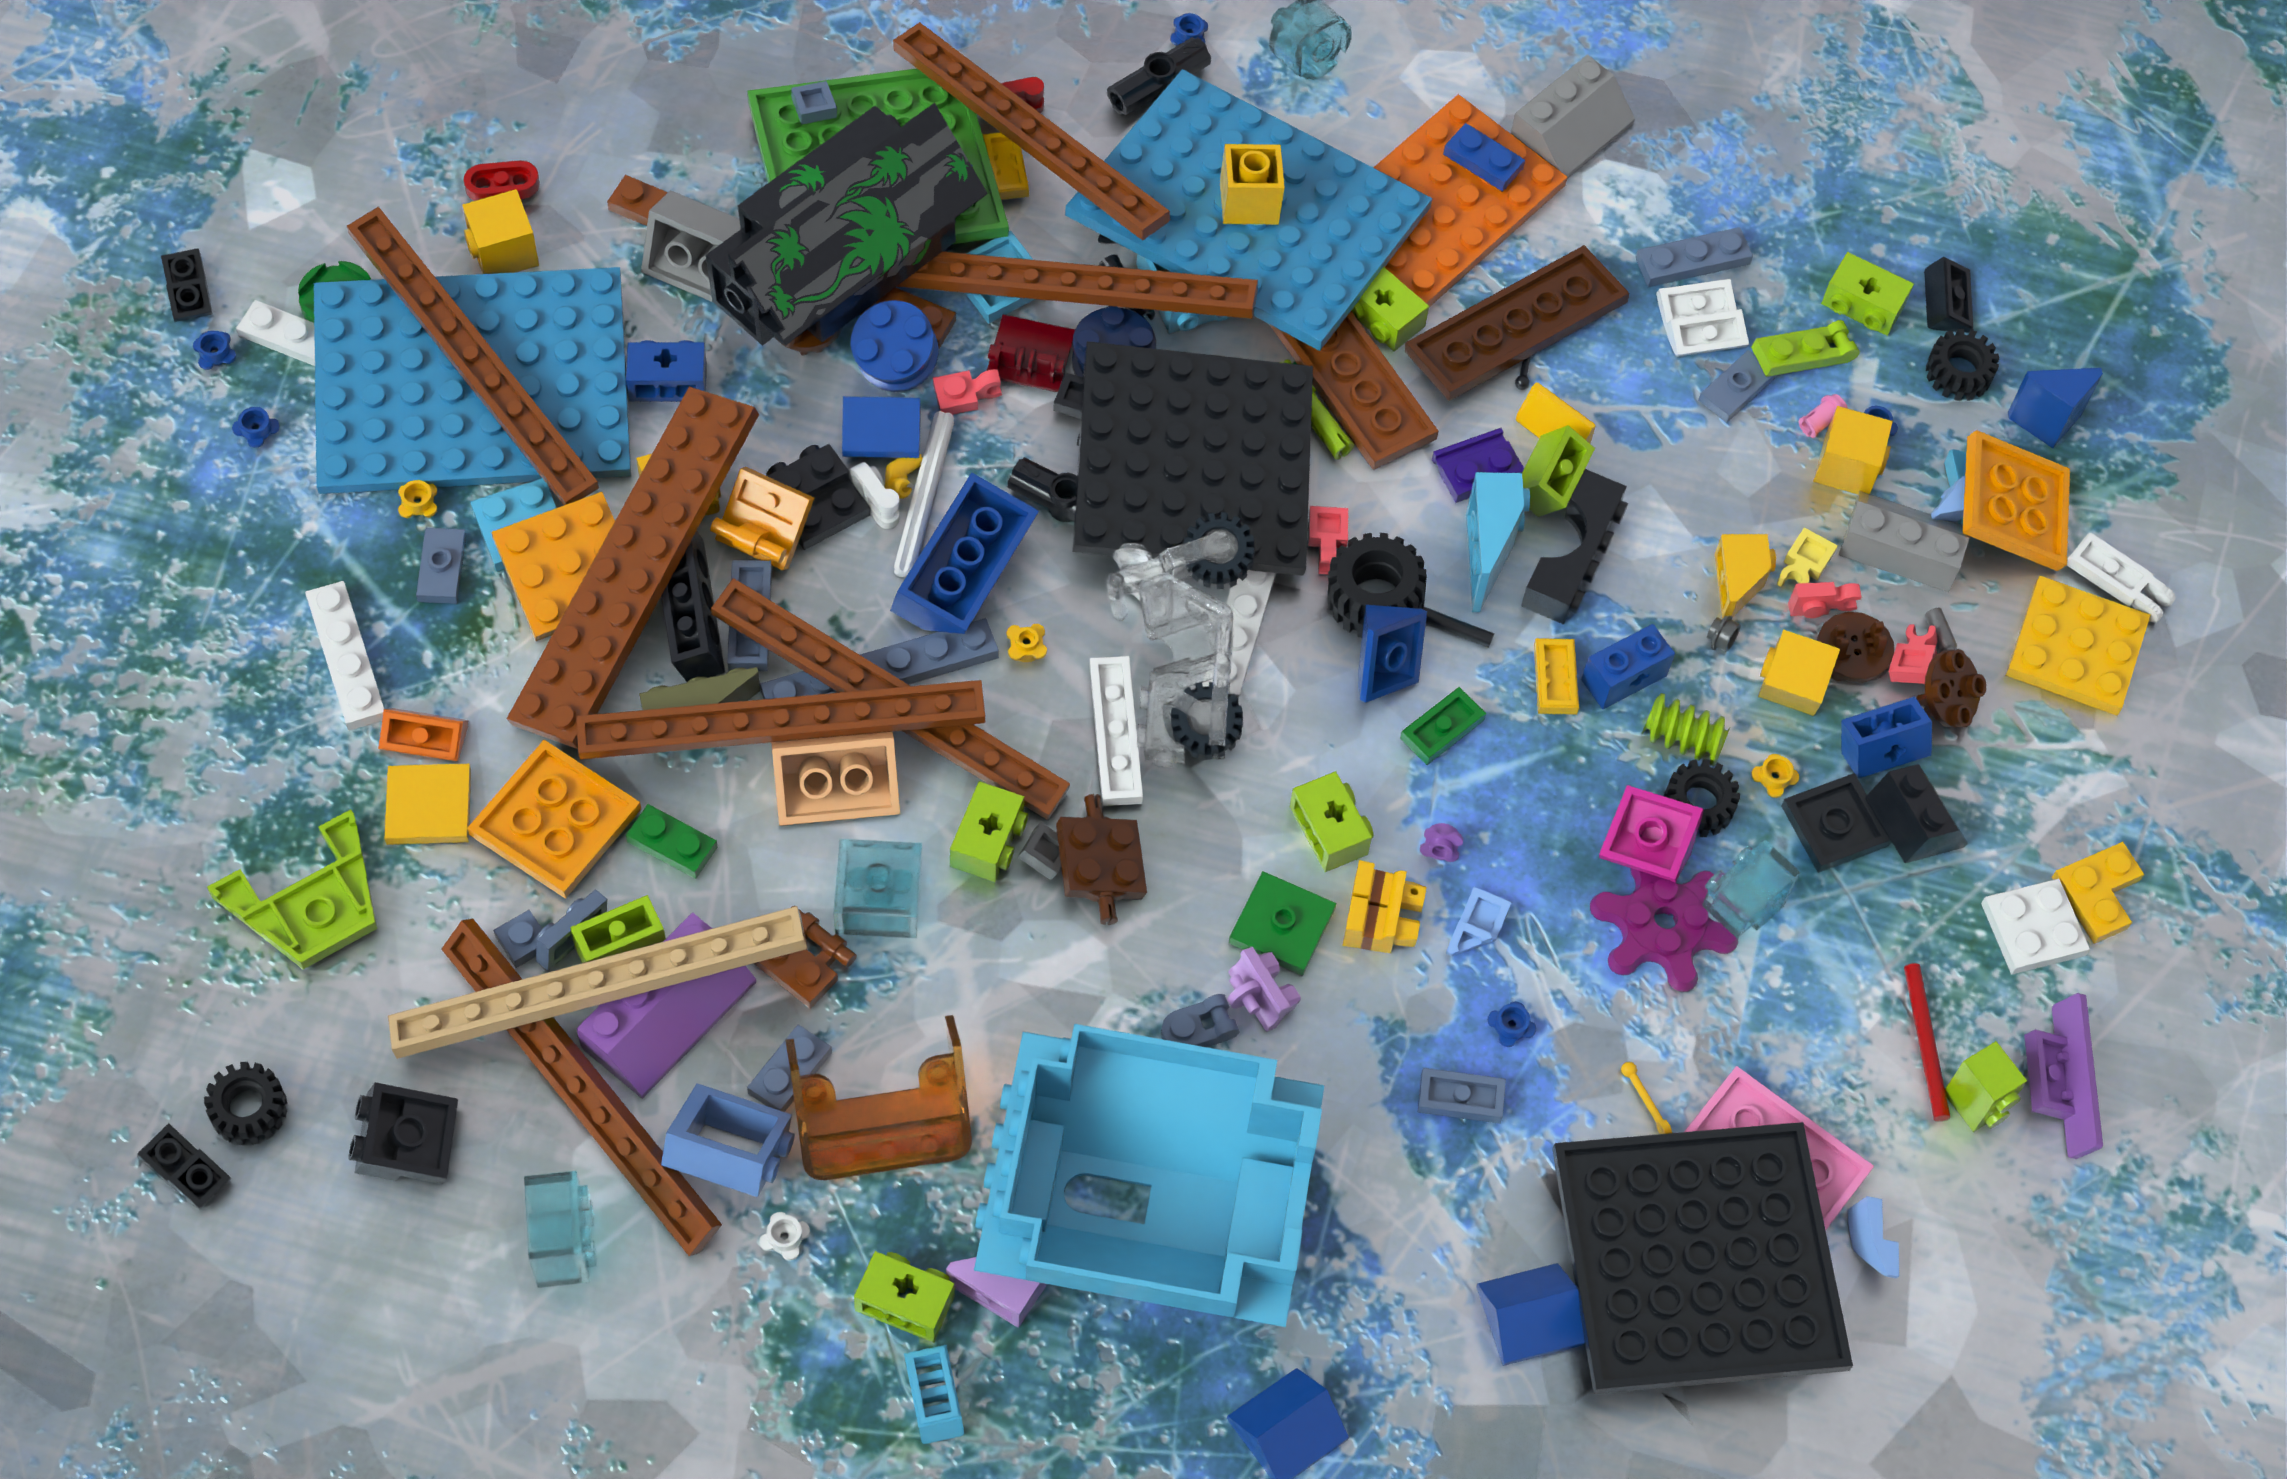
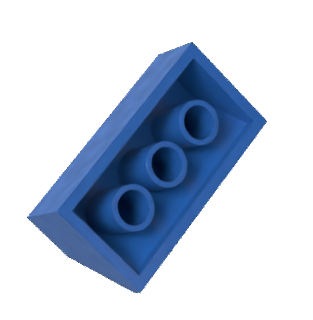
[890,472,1039,634]

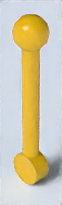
[1621,1061,1672,1134]

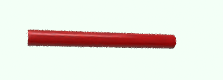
[1904,963,1950,1121]

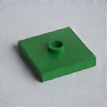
[1228,871,1337,976]

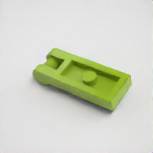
[1751,320,1860,377]

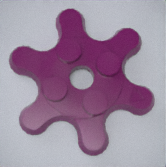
[1590,868,1738,992]

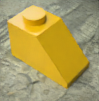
[1715,534,1776,620]

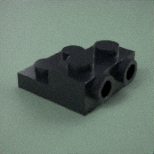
[766,444,870,550]
[348,1082,458,1184]

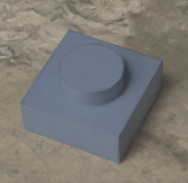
[791,81,837,125]
[493,910,542,968]

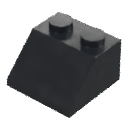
[1865,764,1968,863]

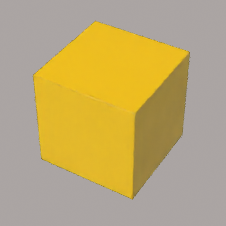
[1220,144,1285,225]
[462,189,539,274]
[1813,406,1893,494]
[1758,629,1840,716]

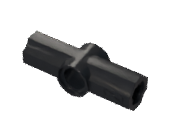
[1107,37,1211,115]
[1008,457,1077,522]

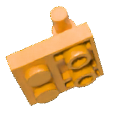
[710,467,814,571]

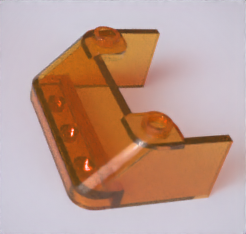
[785,1015,972,1180]

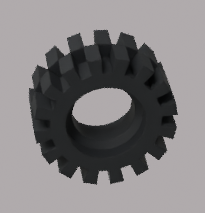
[1926,329,1999,401]
[1664,759,1740,837]
[204,1061,287,1145]

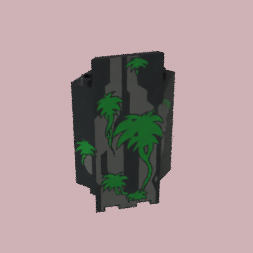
[706,102,988,346]

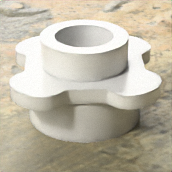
[760,1212,810,1261]

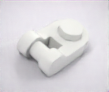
[849,462,899,529]

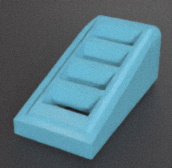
[904,1345,964,1444]

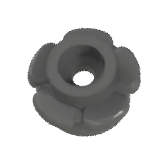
[1707,615,1741,652]

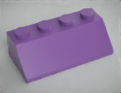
[576,912,756,1099]

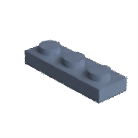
[1636,227,1753,287]
[727,560,772,671]

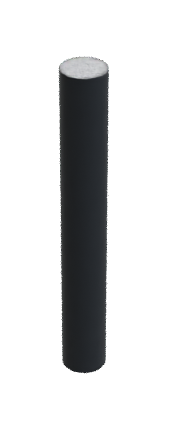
[1422,607,1495,648]

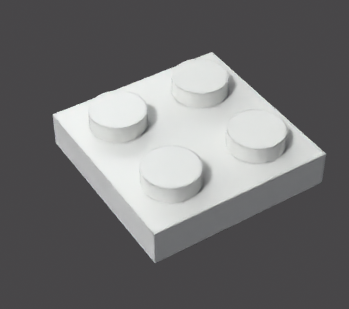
[1981,879,2090,975]

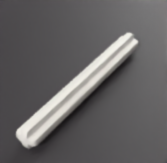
[894,411,954,578]

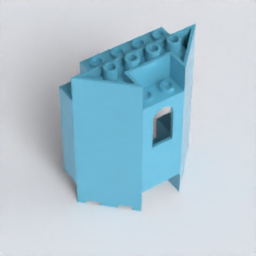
[974,1024,1325,1327]

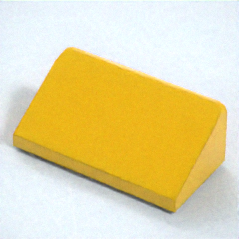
[1516,382,1596,444]

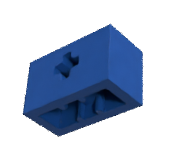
[626,340,707,402]
[1581,624,1675,710]
[1841,696,1932,779]

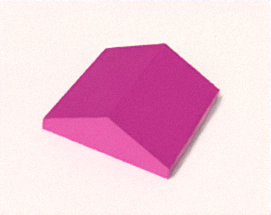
[1599,785,1704,882]

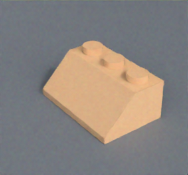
[771,731,900,826]

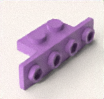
[2024,993,2103,1159]

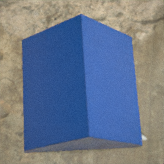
[2008,368,2103,448]
[842,396,921,458]
[1358,605,1427,703]
[1476,1263,1585,1366]
[1227,1368,1349,1479]

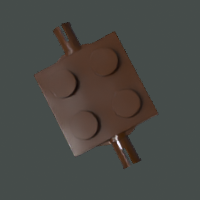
[1056,794,1147,925]

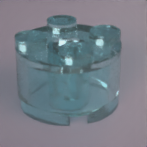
[1269,0,1352,80]

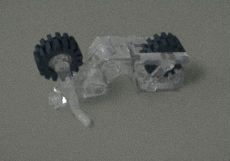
[1106,512,1255,768]

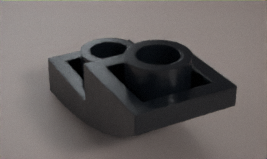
[161,248,213,322]
[137,1123,231,1210]

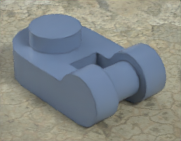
[1161,994,1240,1047]

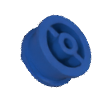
[851,300,939,392]

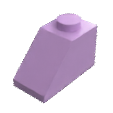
[946,1257,1046,1328]

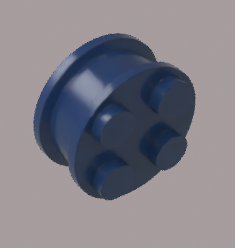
[1072,306,1156,377]

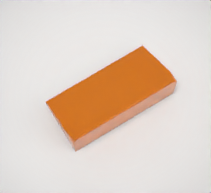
[378,708,469,761]

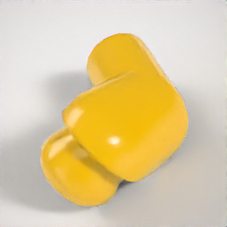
[884,453,923,499]

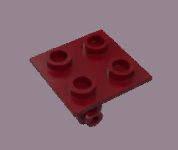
[987,314,1075,392]

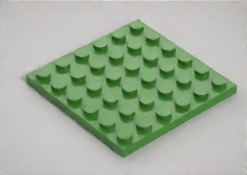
[747,68,1009,244]

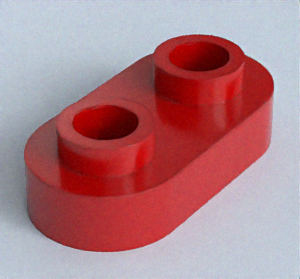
[464,160,540,201]

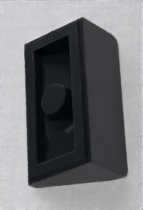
[1924,256,1974,333]

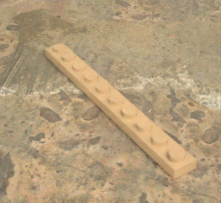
[388,906,808,1059]

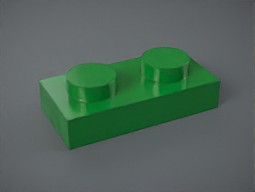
[1400,687,1486,765]
[626,804,718,879]

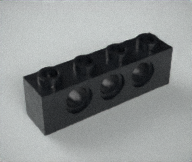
[661,531,725,682]

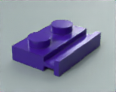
[1432,428,1524,503]

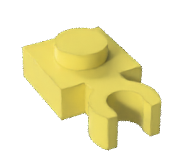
[1777,527,1838,587]

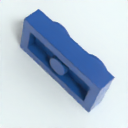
[1443,123,1525,192]

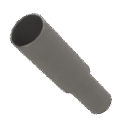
[1925,608,1957,652]

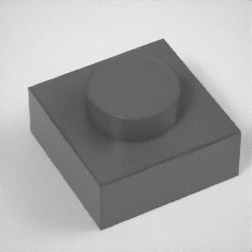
[1018,822,1061,880]

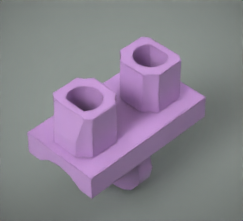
[1227,947,1301,1032]

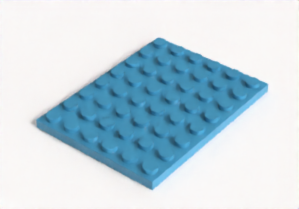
[1065,69,1433,351]
[314,267,631,494]

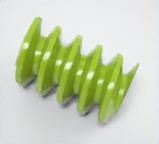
[1641,693,1730,767]

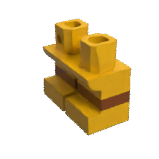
[1342,860,1427,953]

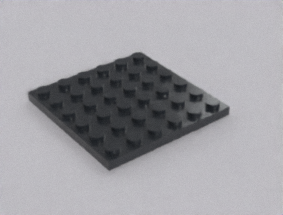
[1072,341,1313,576]
[1552,1122,1853,1394]

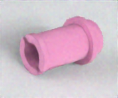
[1798,394,1848,438]

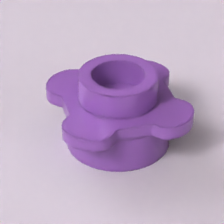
[1420,823,1463,862]

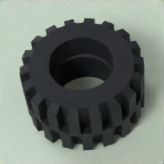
[1328,533,1427,638]

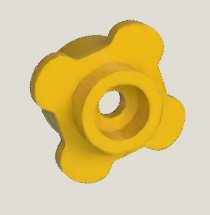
[398,480,437,518]
[1006,624,1047,662]
[1751,754,1799,798]

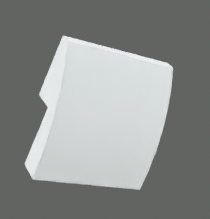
[1656,279,1749,357]

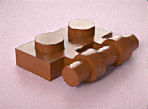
[753,906,857,1009]

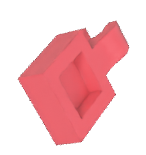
[933,369,1002,415]
[1308,506,1348,575]

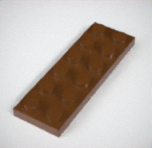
[1405,245,1630,401]

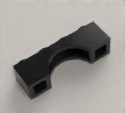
[1521,469,1628,624]

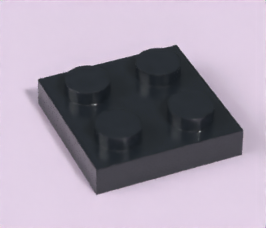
[1781,773,1891,873]

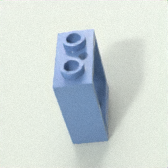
[661,1083,795,1197]

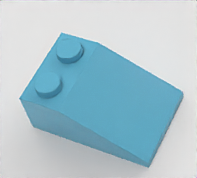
[1466,472,1530,612]

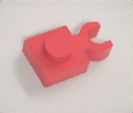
[1788,582,1862,618]
[1888,624,1938,684]

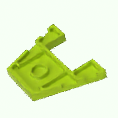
[207,809,377,970]

